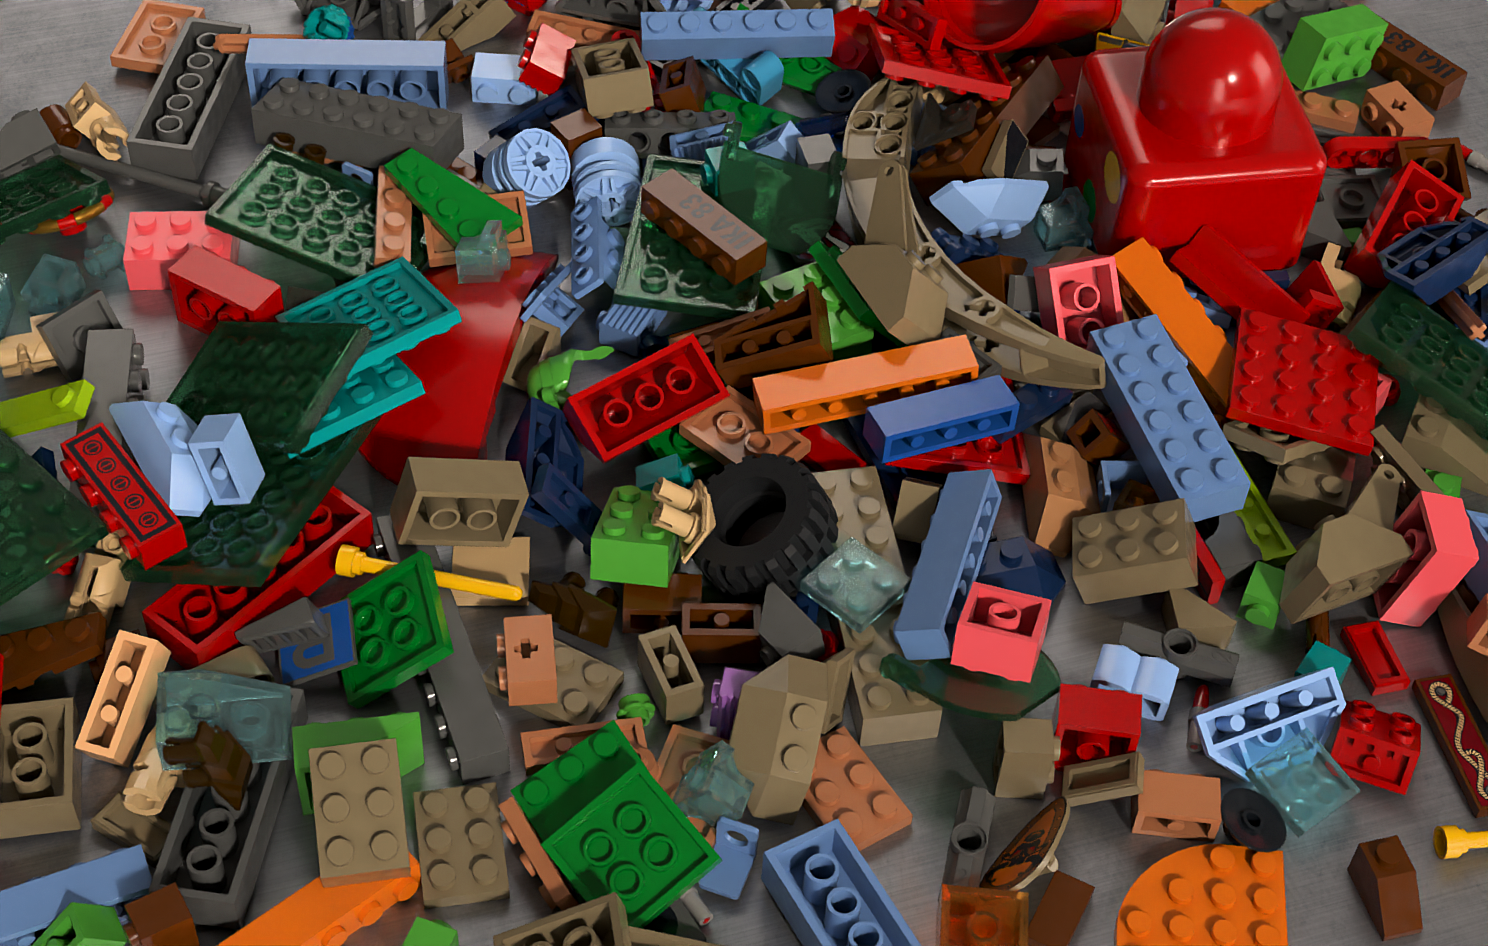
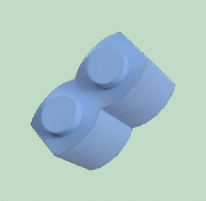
[1090,644,1179,721]

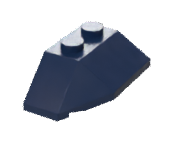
[1376,216,1488,306]
[505,397,584,528]
[910,536,1066,605]

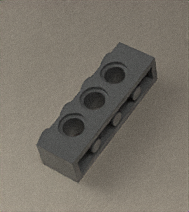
[604,110,737,163]

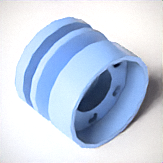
[482,128,571,210]
[570,137,643,227]

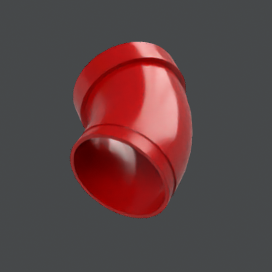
[923,0,1122,54]

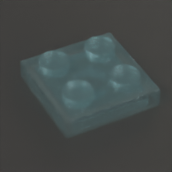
[800,537,912,634]
[1245,727,1361,838]

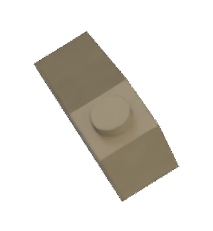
[417,0,516,51]

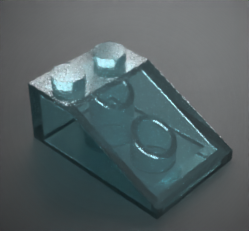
[156,669,292,771]

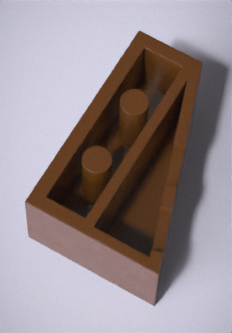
[713,281,834,390]

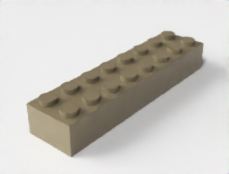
[811,466,943,747]

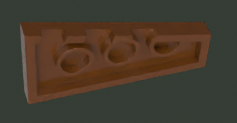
[0,612,107,692]

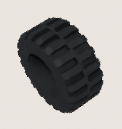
[691,454,839,604]

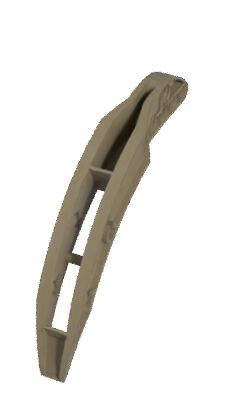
[841,77,1106,390]

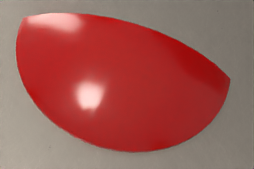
[346,252,559,486]

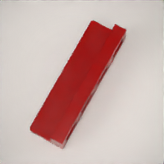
[1169,224,1311,324]

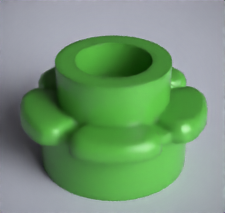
[616,693,656,727]

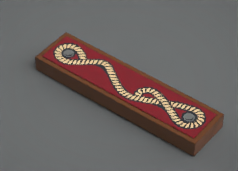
[1411,674,1488,818]

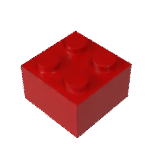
[1052,683,1142,771]

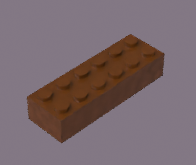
[909,55,1064,206]

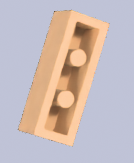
[75,630,171,768]

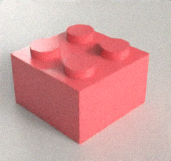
[950,581,1052,683]

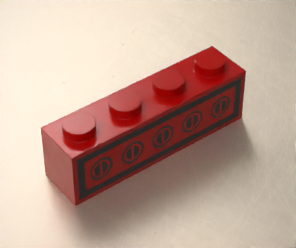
[60,422,188,570]

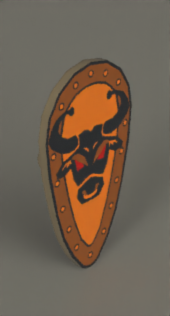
[979,797,1070,901]

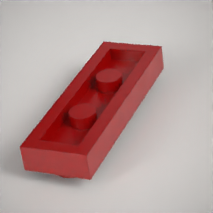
[877,0,948,51]

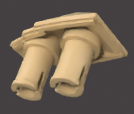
[651,477,716,564]

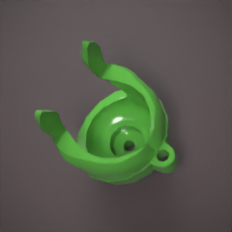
[527,346,614,410]

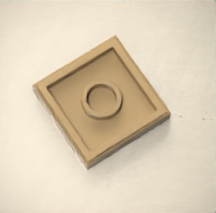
[451,537,530,606]

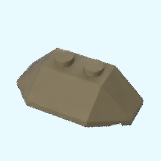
[724,654,828,825]

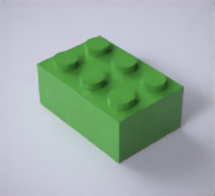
[1282,4,1389,91]
[758,261,875,361]
[590,485,680,588]

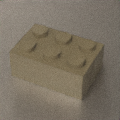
[571,38,654,119]
[389,457,529,547]
[1072,498,1198,605]
[0,697,82,839]
[308,738,411,888]

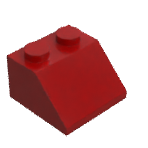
[824,5,892,81]

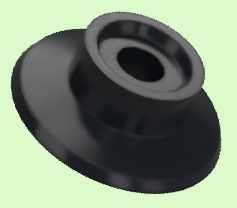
[815,69,871,116]
[1221,788,1286,853]

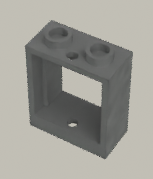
[380,0,453,41]

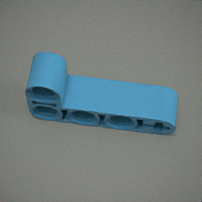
[693,6,784,106]

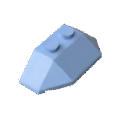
[929,178,1049,239]
[109,401,212,517]
[1193,666,1346,782]

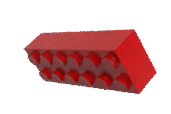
[142,474,374,671]

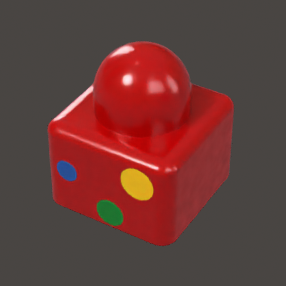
[1064,7,1327,278]

